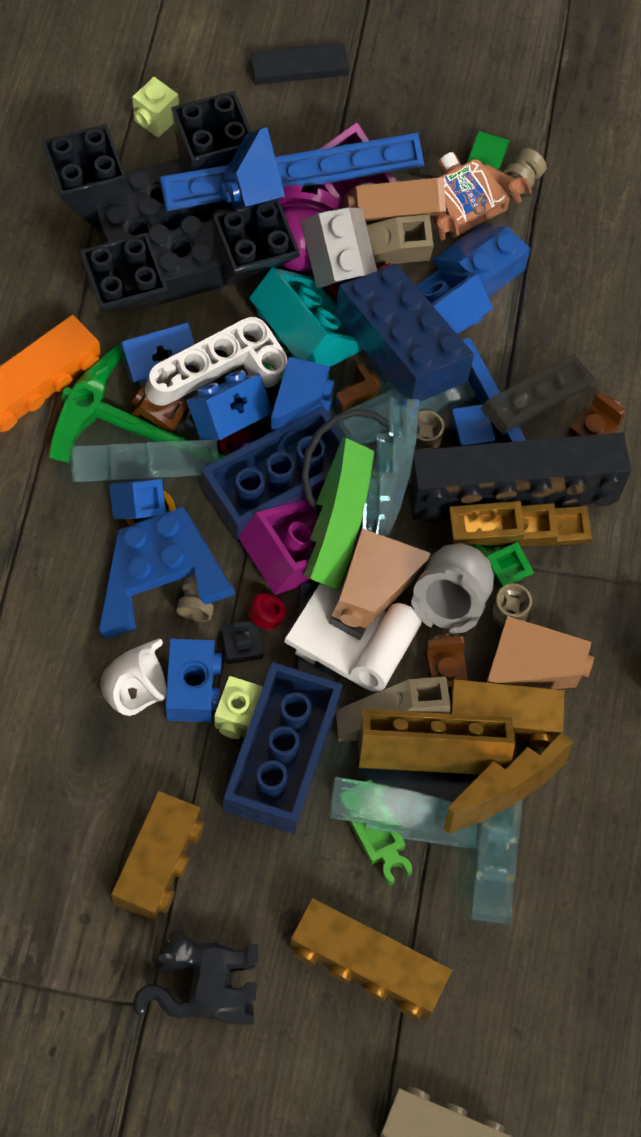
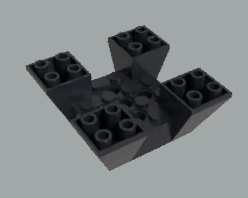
[41,91,300,313]

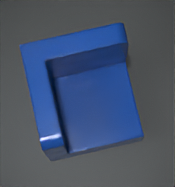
[449,404,496,446]
[109,479,166,519]

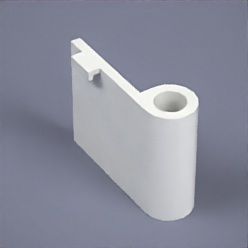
[284,583,422,692]

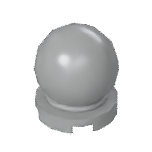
[412,543,494,634]

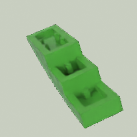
[303,437,374,590]

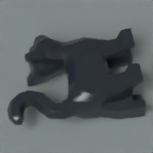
[133,930,258,1025]

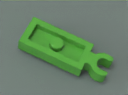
[337,779,412,886]

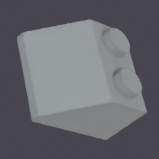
[301,207,377,288]

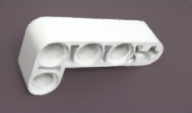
[145,317,287,406]

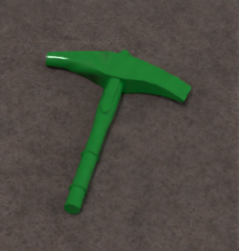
[49,345,225,465]

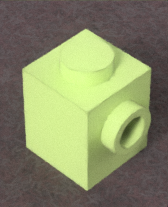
[132,77,179,138]
[215,676,263,739]

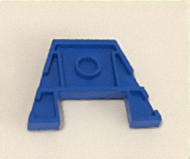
[99,507,235,639]

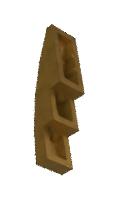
[449,501,592,546]
[443,733,573,834]

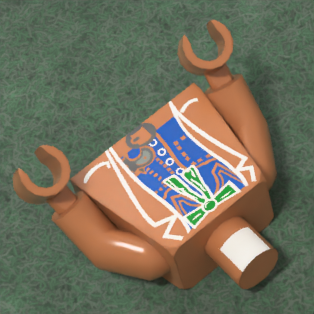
[431,152,532,240]

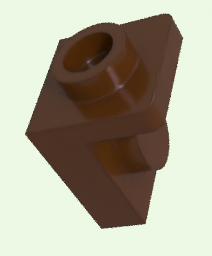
[335,363,380,422]
[129,382,188,433]
[568,391,626,437]
[425,634,469,692]

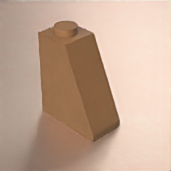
[343,178,446,225]
[332,528,430,628]
[487,616,594,689]

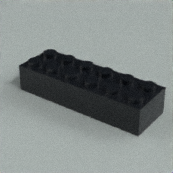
[407,432,631,522]

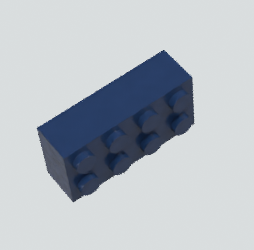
[335,264,474,406]
[201,406,345,543]
[223,662,343,835]

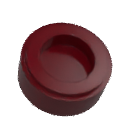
[248,593,286,630]

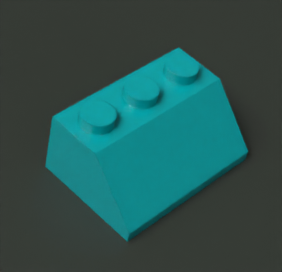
[249,267,363,367]

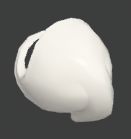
[100,639,167,716]

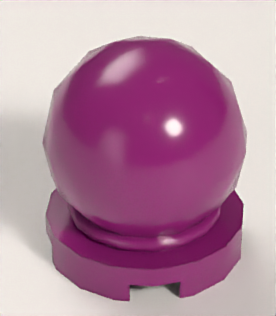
[278,185,339,272]

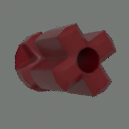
[214,426,251,452]

